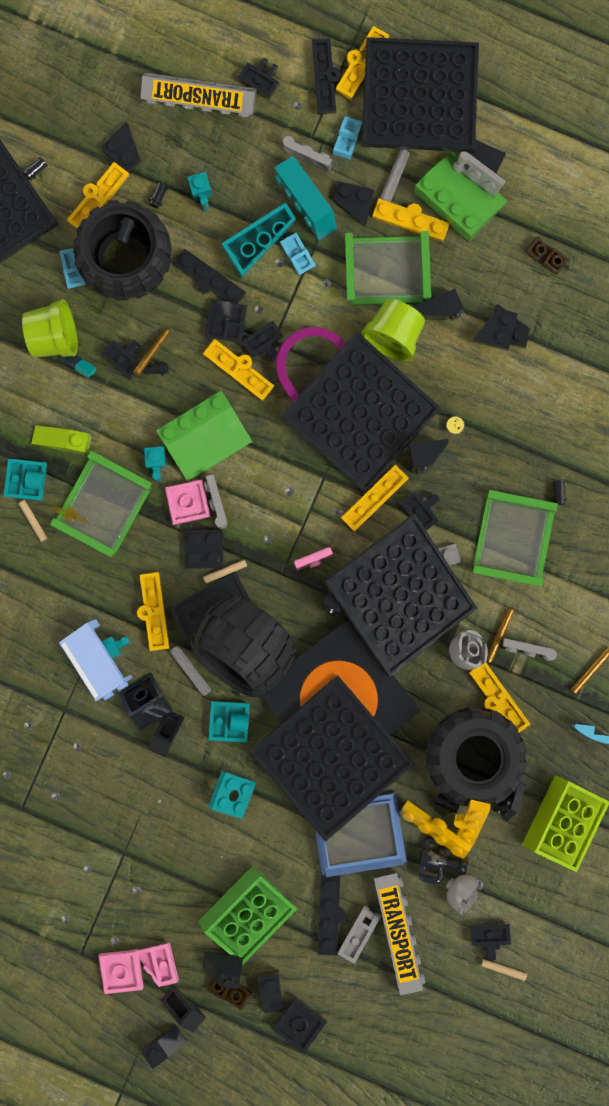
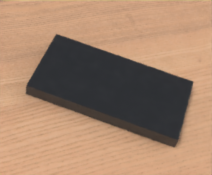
[168,572,252,641]

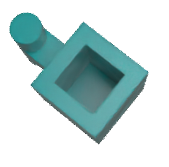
[188,172,212,212]
[144,446,167,483]
[102,637,131,660]

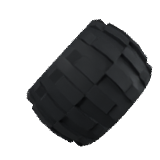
[73,200,172,301]
[191,596,296,697]
[425,707,527,807]

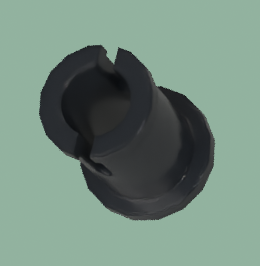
[23,157,48,180]
[148,183,168,209]
[116,217,135,244]
[144,361,168,376]
[552,480,567,505]
[435,793,460,813]

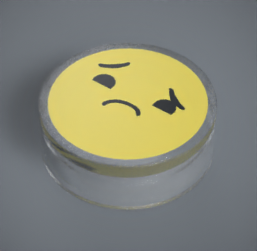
[445,416,465,436]

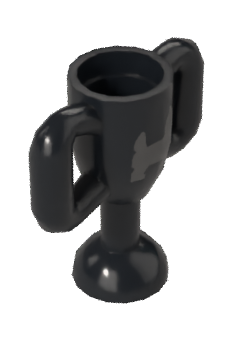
[418,836,468,884]

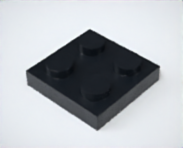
[184,530,224,569]
[272,997,327,1054]

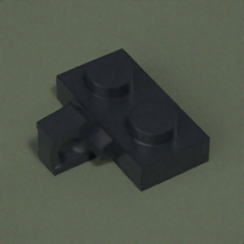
[242,320,284,362]
[101,340,141,380]
[400,491,440,531]
[493,781,526,822]
[470,924,511,960]

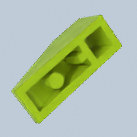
[31,425,92,455]

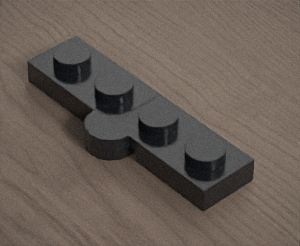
[312,38,341,115]
[174,249,246,303]
[318,875,347,956]

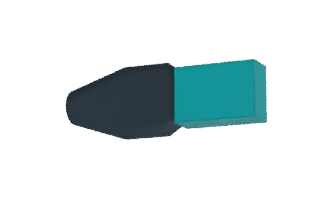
[58,355,96,378]

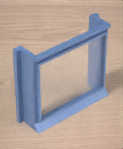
[315,792,407,877]

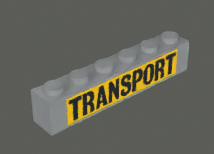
[141,73,256,117]
[373,871,426,995]

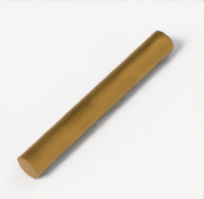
[133,328,170,376]
[487,608,514,664]
[570,646,609,694]

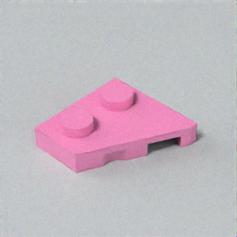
[138,942,179,987]

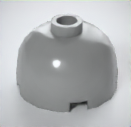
[449,630,488,670]
[446,874,483,915]

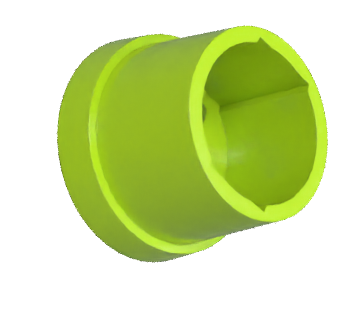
[22,299,78,358]
[361,299,425,362]

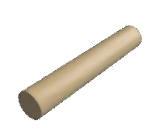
[18,500,48,542]
[203,559,247,584]
[481,959,527,981]

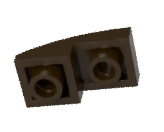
[525,236,569,275]
[207,979,253,1010]

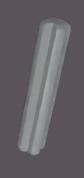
[380,149,410,202]
[170,646,211,696]

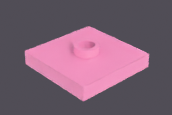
[165,479,211,525]
[294,547,333,571]
[98,949,144,994]

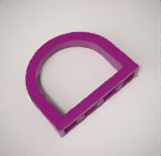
[275,327,345,403]

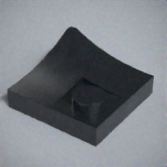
[204,299,248,343]

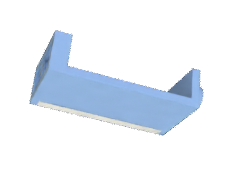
[59,619,133,701]

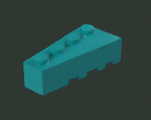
[274,156,337,241]
[221,203,296,278]

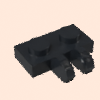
[238,58,279,100]

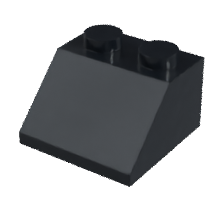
[407,439,449,475]
[119,673,173,730]

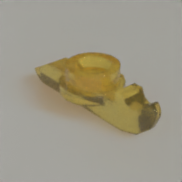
[52,506,89,522]

